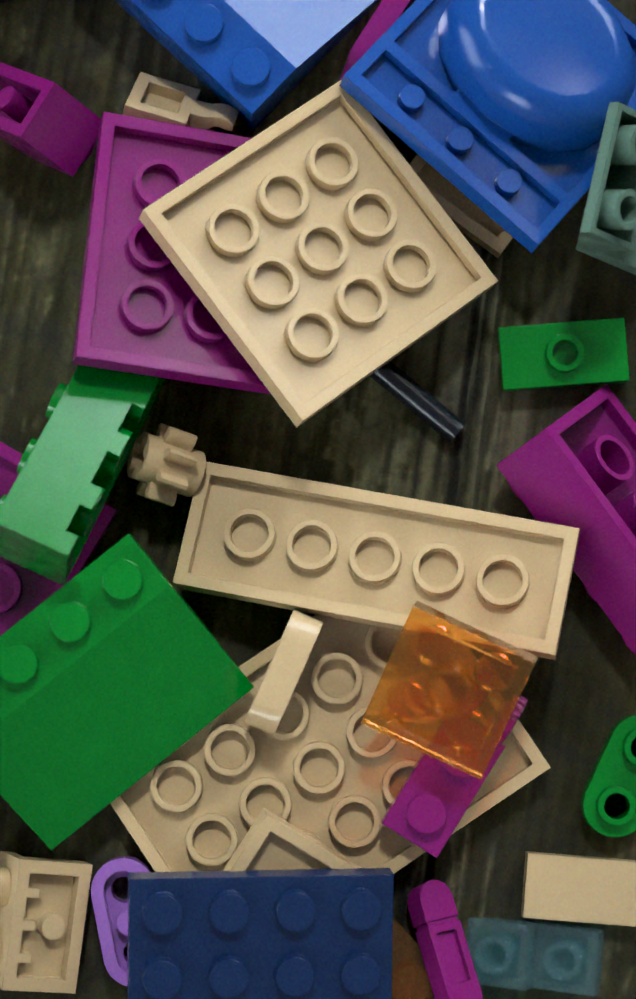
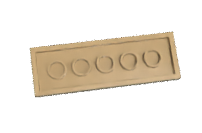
[173,461,580,660]

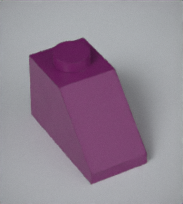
[0,62,101,177]

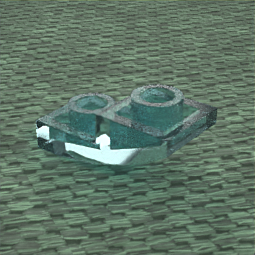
[466,917,605,997]

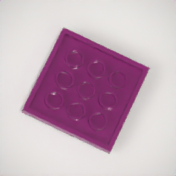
[72,112,272,395]

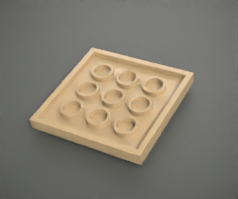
[139,80,498,427]

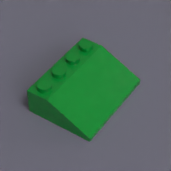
[0,533,254,851]

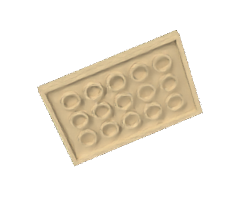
[110,615,551,874]

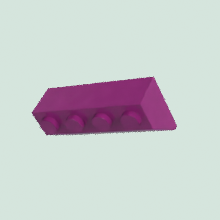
[496,384,636,654]

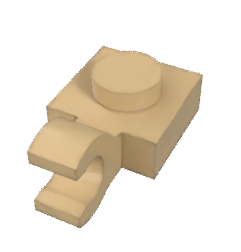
[123,72,239,132]

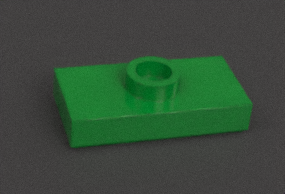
[496,318,630,392]

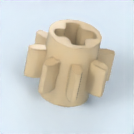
[127,423,206,507]

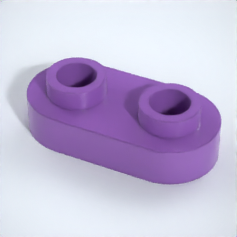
[91,856,153,986]

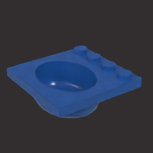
[339,0,636,253]

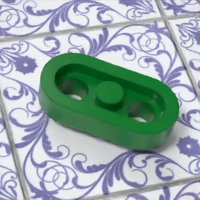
[580,714,636,837]

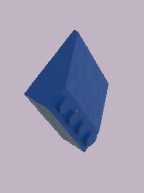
[115,0,379,131]

